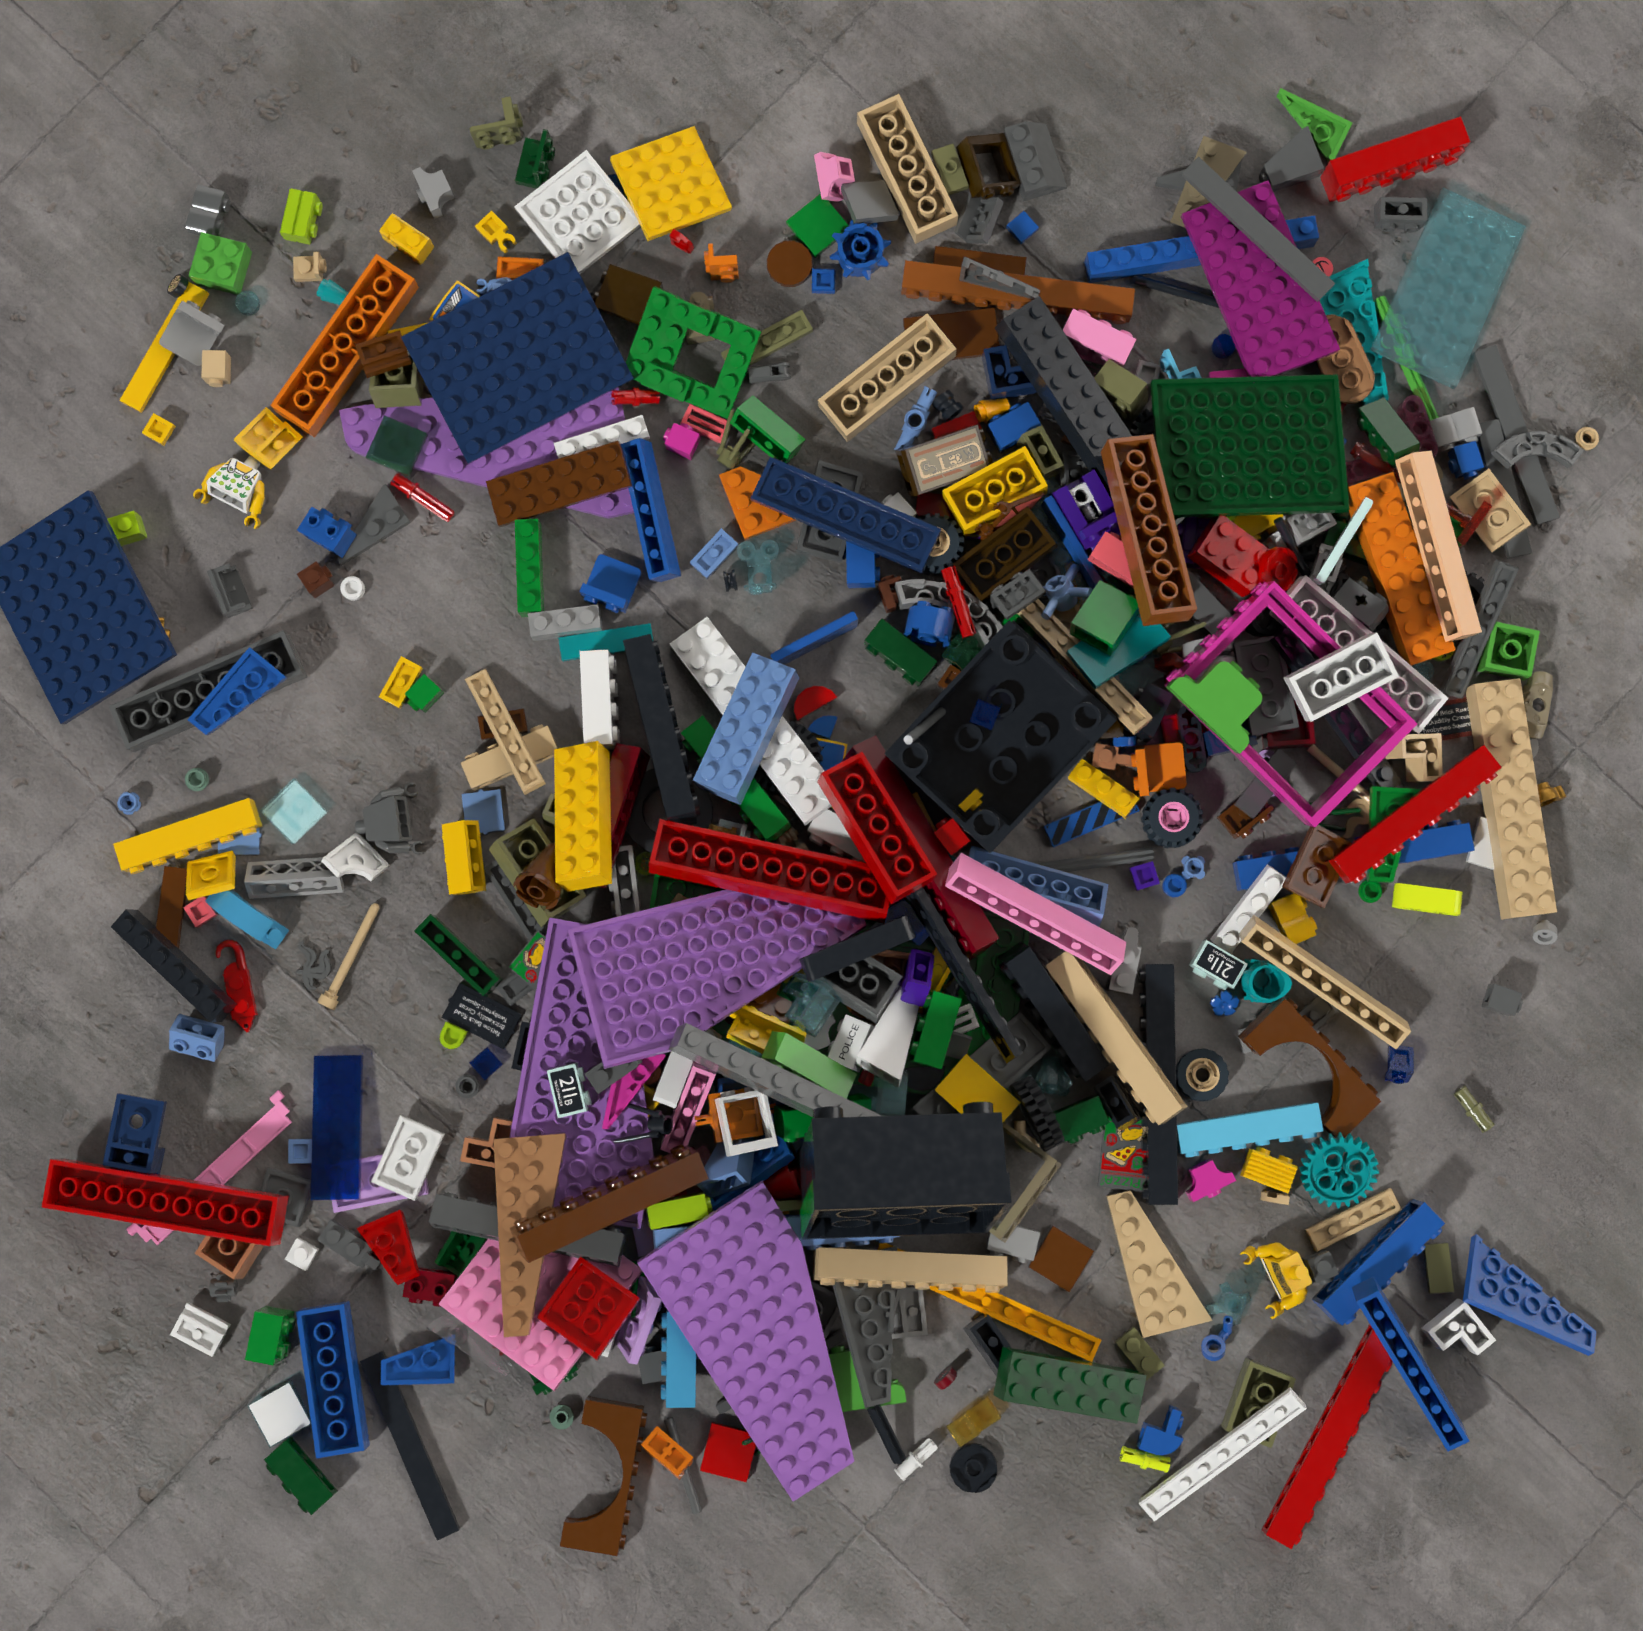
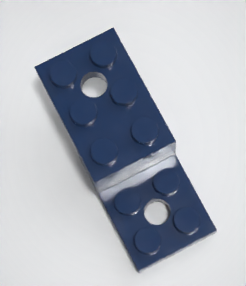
[103,1093,167,1174]

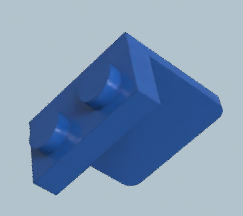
[579,554,641,613]

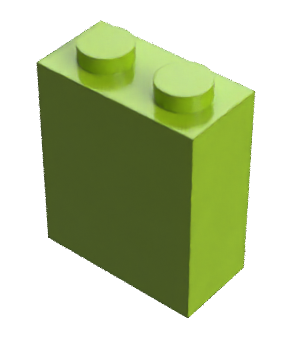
[646,1191,712,1230]

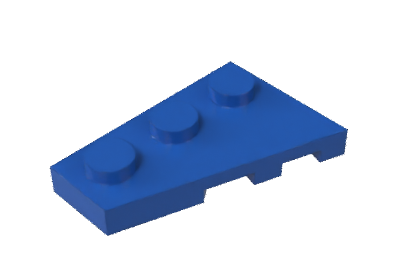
[381,1334,455,1385]

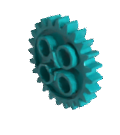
[1299,1132,1379,1208]

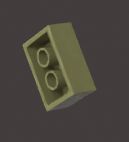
[1221,1357,1296,1448]

